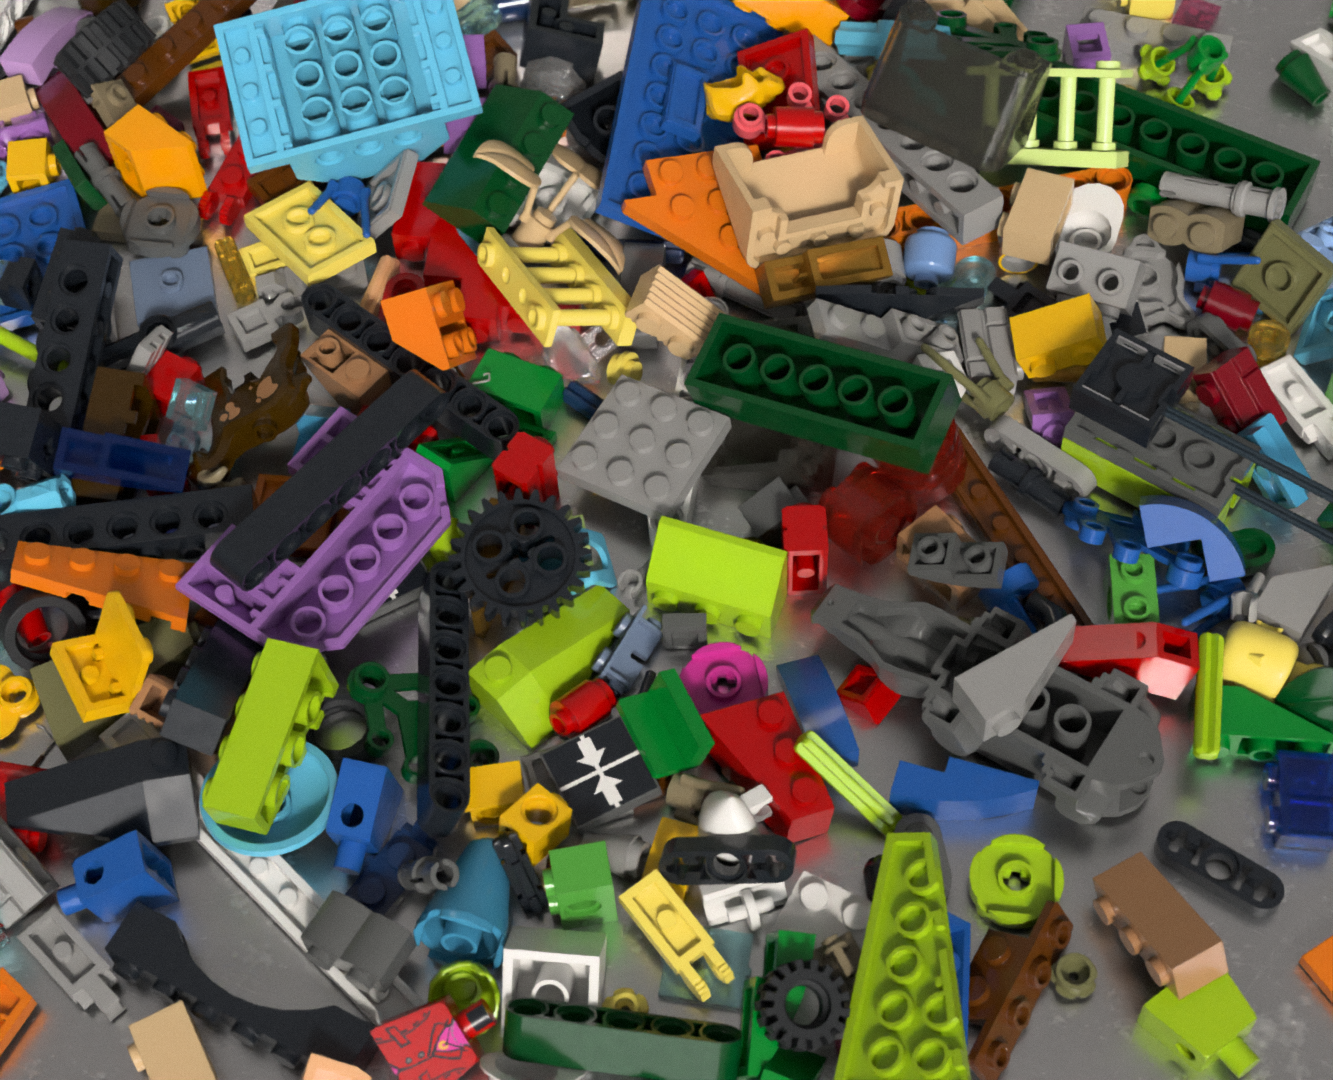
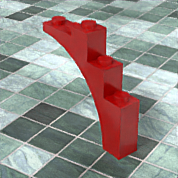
[391,162,582,344]

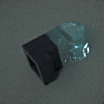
[0,257,43,312]

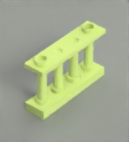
[968,58,1133,169]

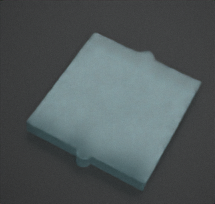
[658,926,753,1011]

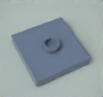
[129,246,219,329]

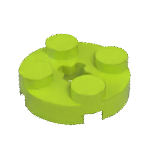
[968,834,1064,929]

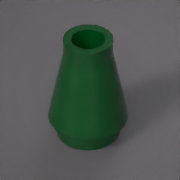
[1275,49,1331,107]

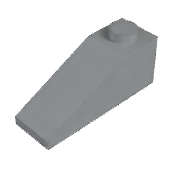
[952,614,1077,742]

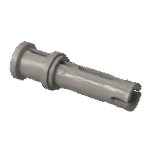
[1159,171,1287,223]

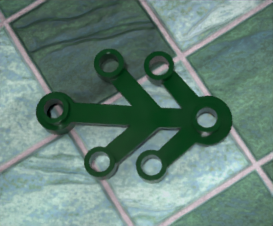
[935,9,1062,67]
[347,662,500,784]

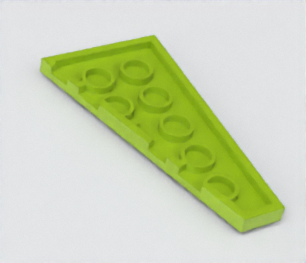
[834,832,971,1080]

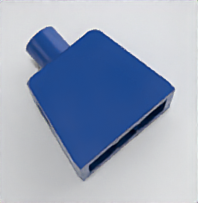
[326,757,404,875]
[57,830,180,922]

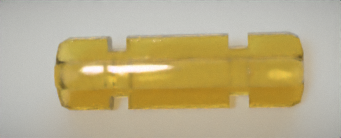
[214,236,256,304]

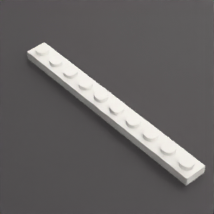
[99,712,425,1025]

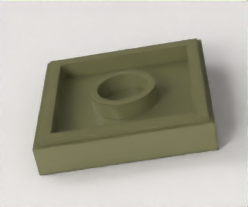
[1230,218,1333,335]

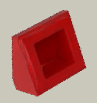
[836,664,901,725]

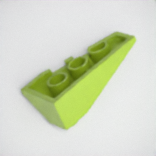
[469,585,630,753]

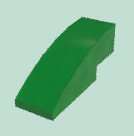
[738,930,816,1079]

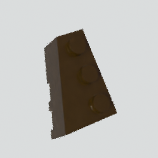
[69,366,164,506]

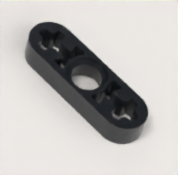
[1154,821,1285,918]
[659,834,797,885]

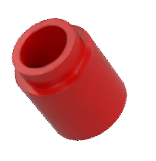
[764,106,825,148]
[549,678,616,739]

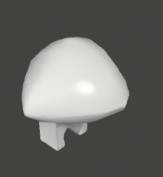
[698,784,773,864]

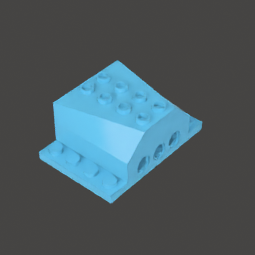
[213,0,483,183]

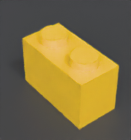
[1009,293,1107,379]

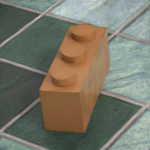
[1092,851,1229,1000]

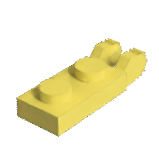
[619,869,735,1002]

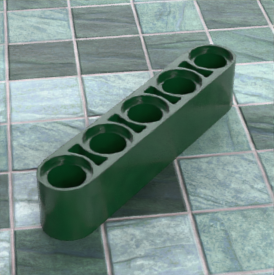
[502,997,743,1080]

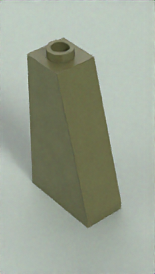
[29,618,201,761]

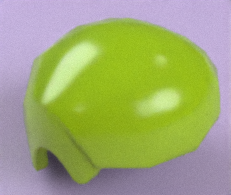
[427,959,501,1036]

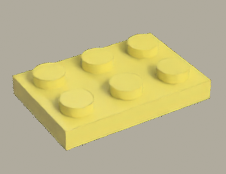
[243,181,377,287]

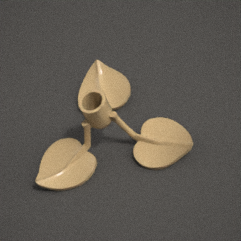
[473,140,625,275]

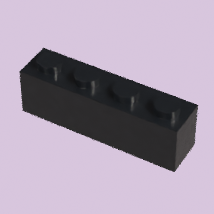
[158,618,264,756]

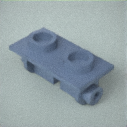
[591,605,663,698]

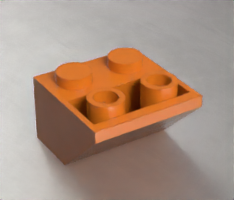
[380,280,477,371]

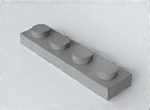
[1077,6,1234,66]

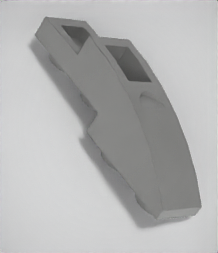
[807,299,964,364]

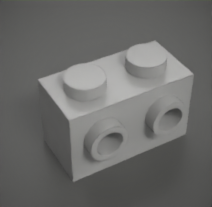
[1046,241,1146,319]

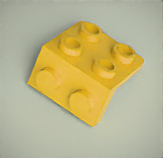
[49,590,153,723]

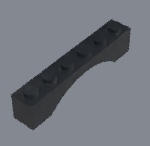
[104,901,379,1072]

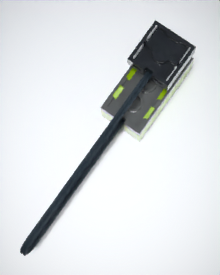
[1061,328,1333,546]

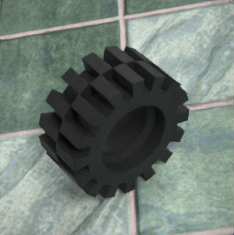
[754,959,850,1052]

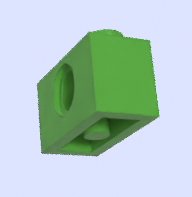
[1103,554,1160,624]
[542,841,618,930]

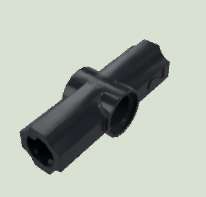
[102,301,225,370]

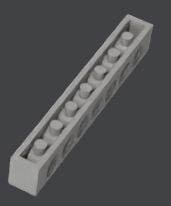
[813,35,1004,246]

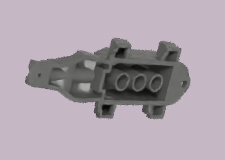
[810,584,1164,825]

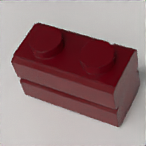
[1192,346,1287,434]

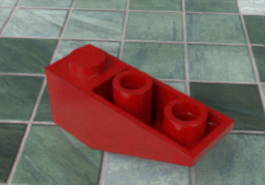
[1058,622,1200,700]

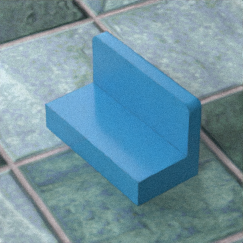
[1237,413,1311,509]

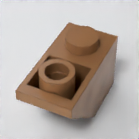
[300,329,392,416]

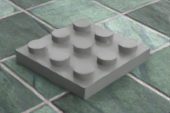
[557,374,732,521]

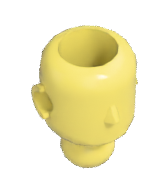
[1223,620,1323,703]

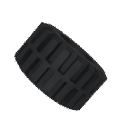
[53,0,156,98]

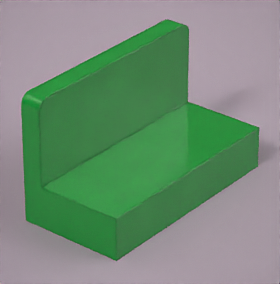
[616,668,715,779]

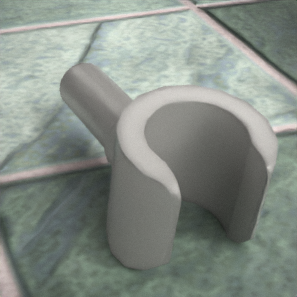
[617,557,651,600]
[1230,572,1265,623]

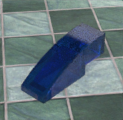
[53,427,192,493]

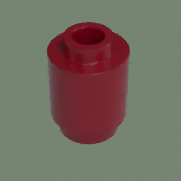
[1195,280,1260,332]

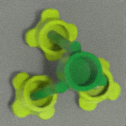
[1137,35,1232,112]

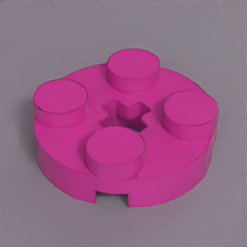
[679,642,768,714]

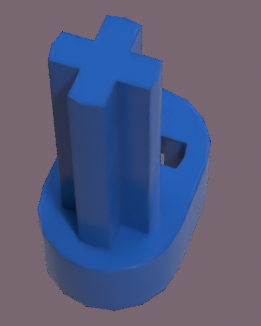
[978,562,1039,634]

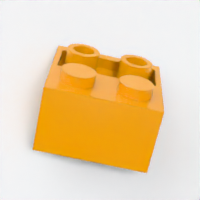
[103,104,207,199]

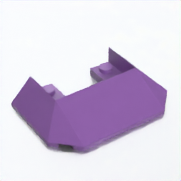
[175,406,451,652]

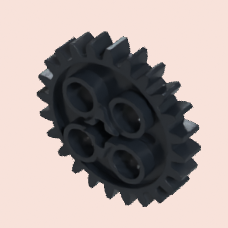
[449,488,592,629]

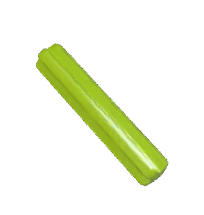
[1193,632,1224,760]
[793,730,902,835]

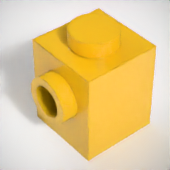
[6,138,62,194]

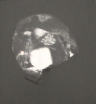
[542,326,617,384]

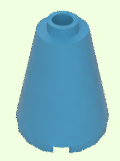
[413,837,510,970]

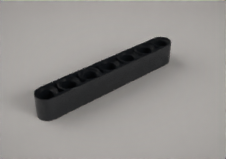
[301,283,521,461]
[210,369,450,592]
[417,561,470,838]

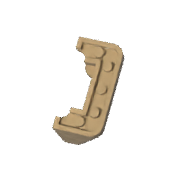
[712,115,904,268]

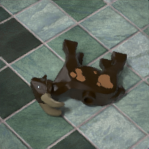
[184,323,312,490]

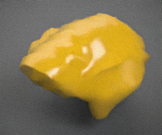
[703,64,785,123]

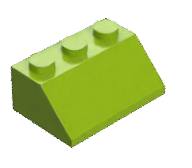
[646,515,788,639]

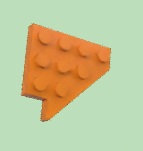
[621,144,763,296]

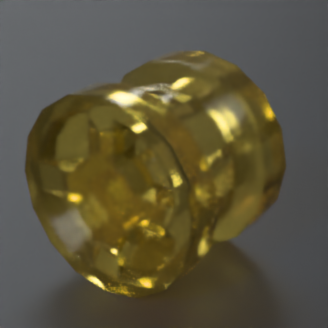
[1246,320,1291,368]

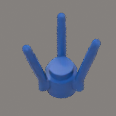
[308,176,371,238]
[1185,249,1264,315]
[1157,575,1246,639]

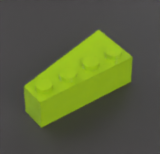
[202,638,339,835]

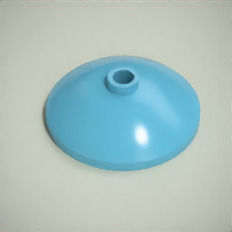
[199,742,338,857]

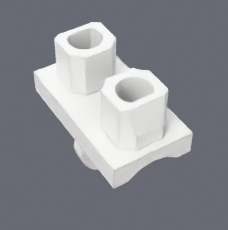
[699,863,788,931]

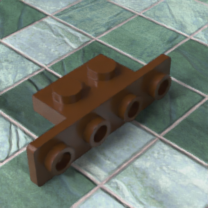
[968,900,1073,1080]

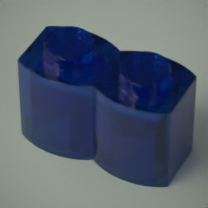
[1263,750,1333,852]

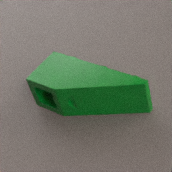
[1188,683,1333,765]

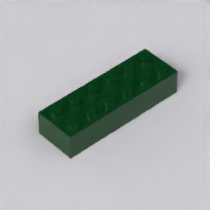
[684,313,962,475]

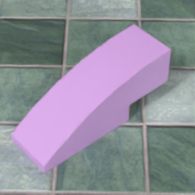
[0,6,94,86]

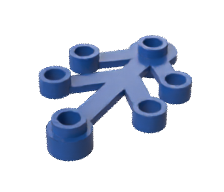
[1062,497,1205,590]

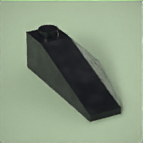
[561,70,623,165]
[815,285,984,322]
[4,737,200,847]

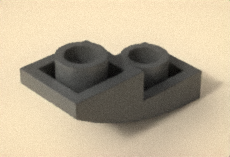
[907,533,1008,589]

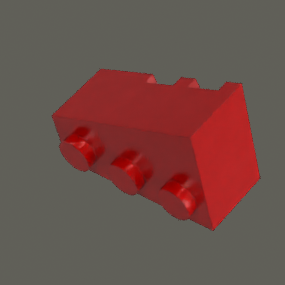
[700,691,835,843]

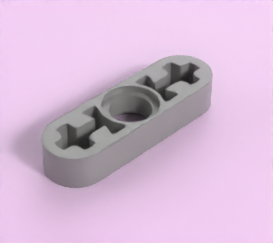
[984,415,1097,501]

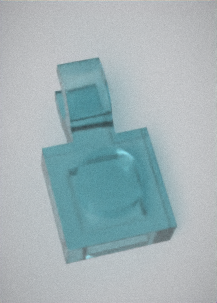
[165,378,217,454]

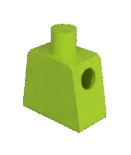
[1137,973,1260,1079]

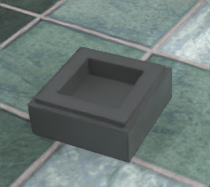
[662,613,708,649]

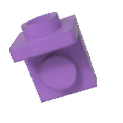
[1023,386,1075,449]

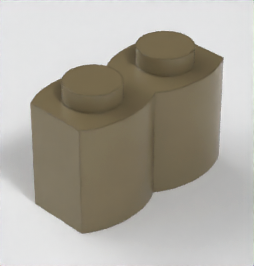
[1147,198,1245,254]

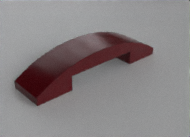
[35,70,114,166]

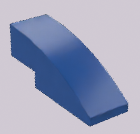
[776,655,859,767]
[889,756,1040,821]

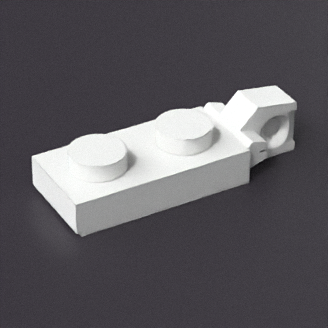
[1260,354,1333,460]

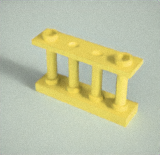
[477,227,637,347]

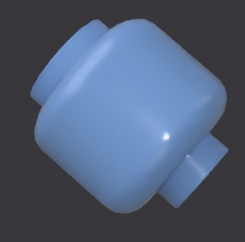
[903,226,957,290]

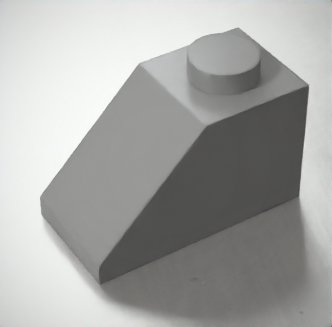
[1253,565,1333,646]

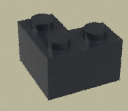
[519,0,604,82]

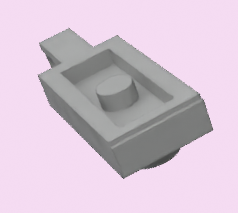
[255,259,369,307]
[16,905,126,1021]

